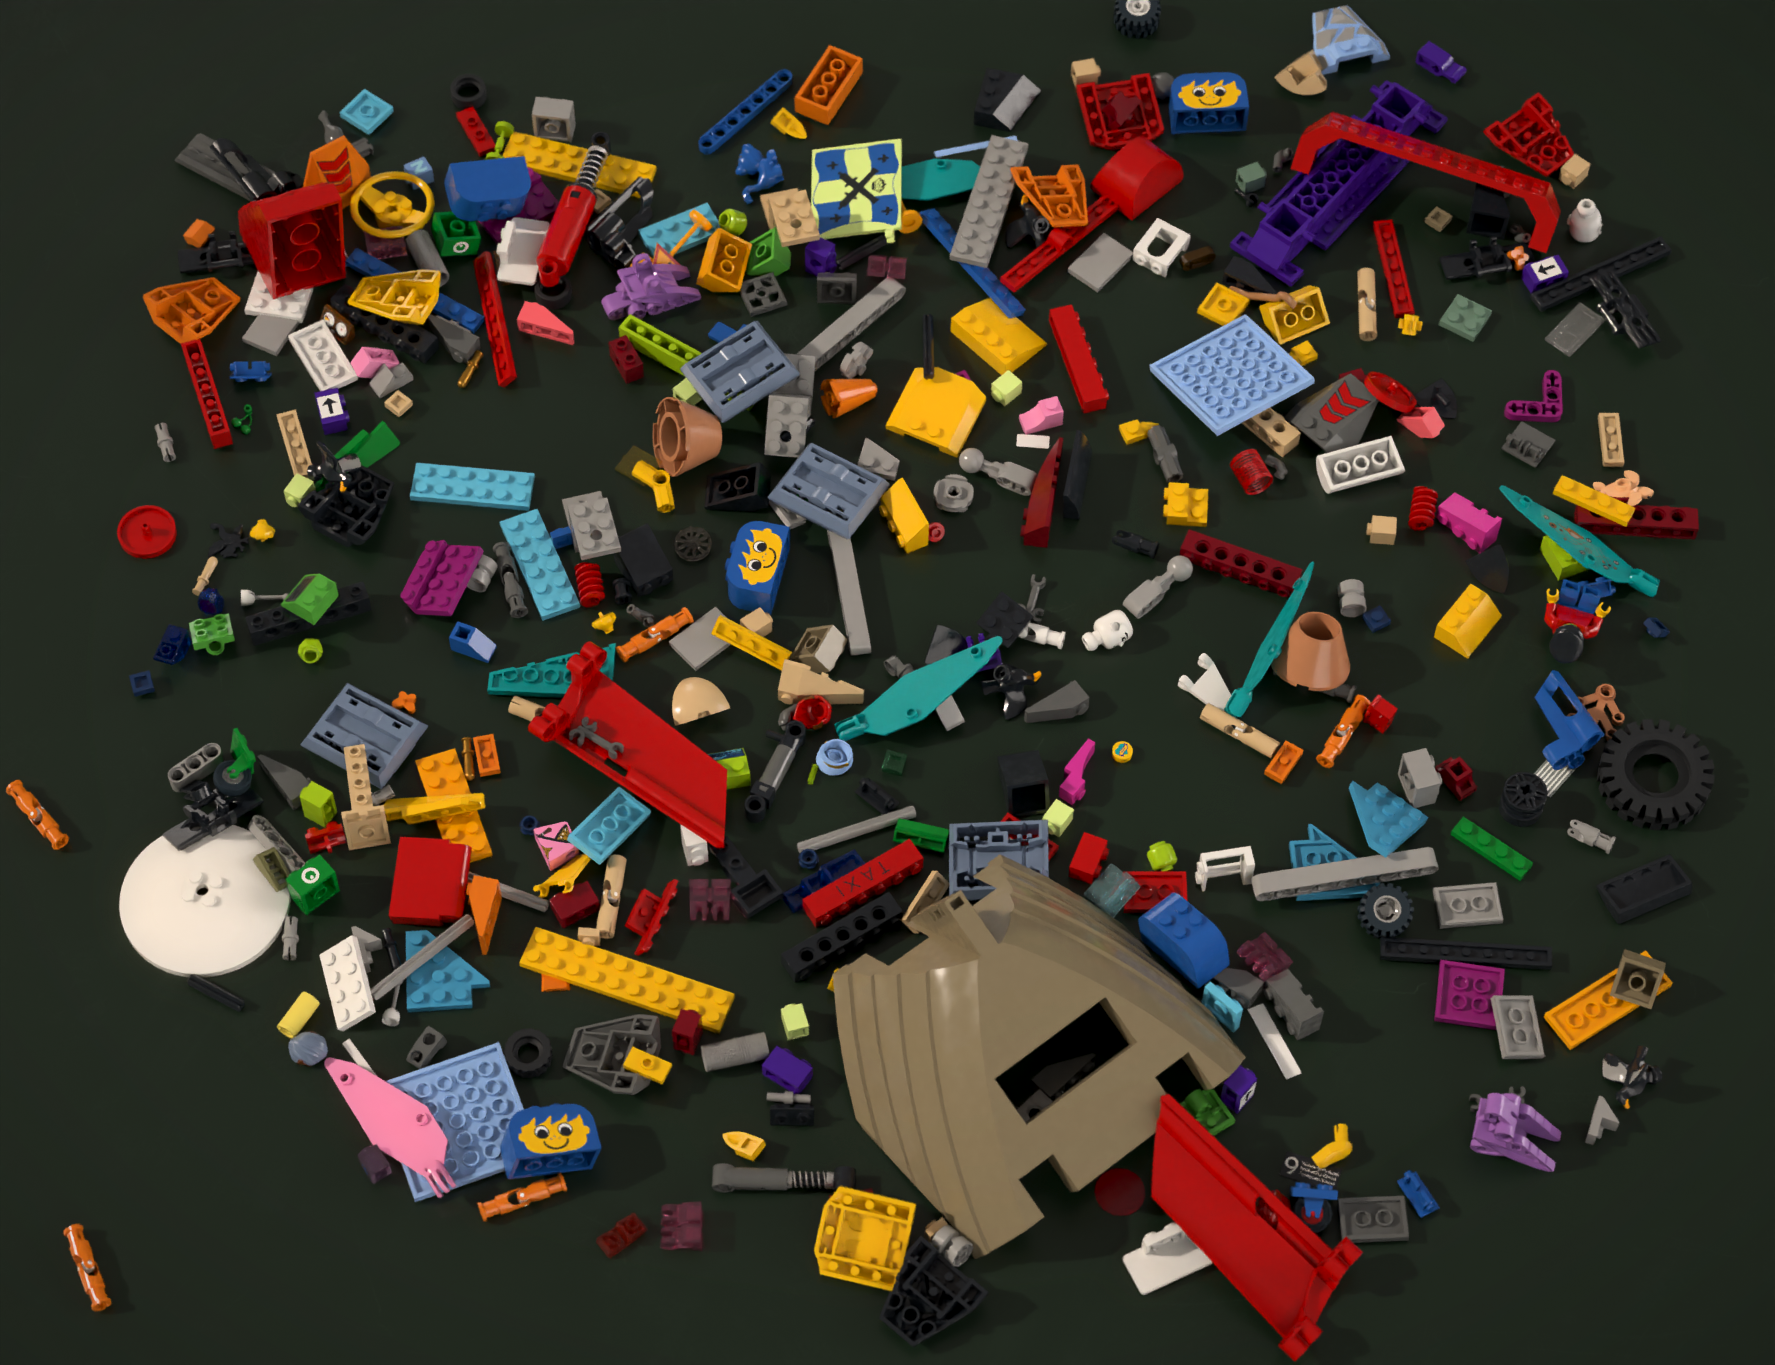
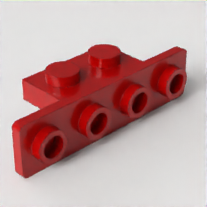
[625,879,678,956]

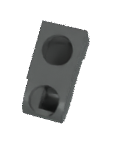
[407,1026,447,1069]

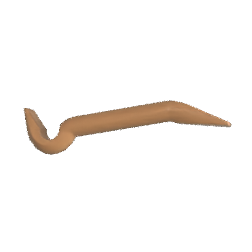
[1229,286,1297,309]

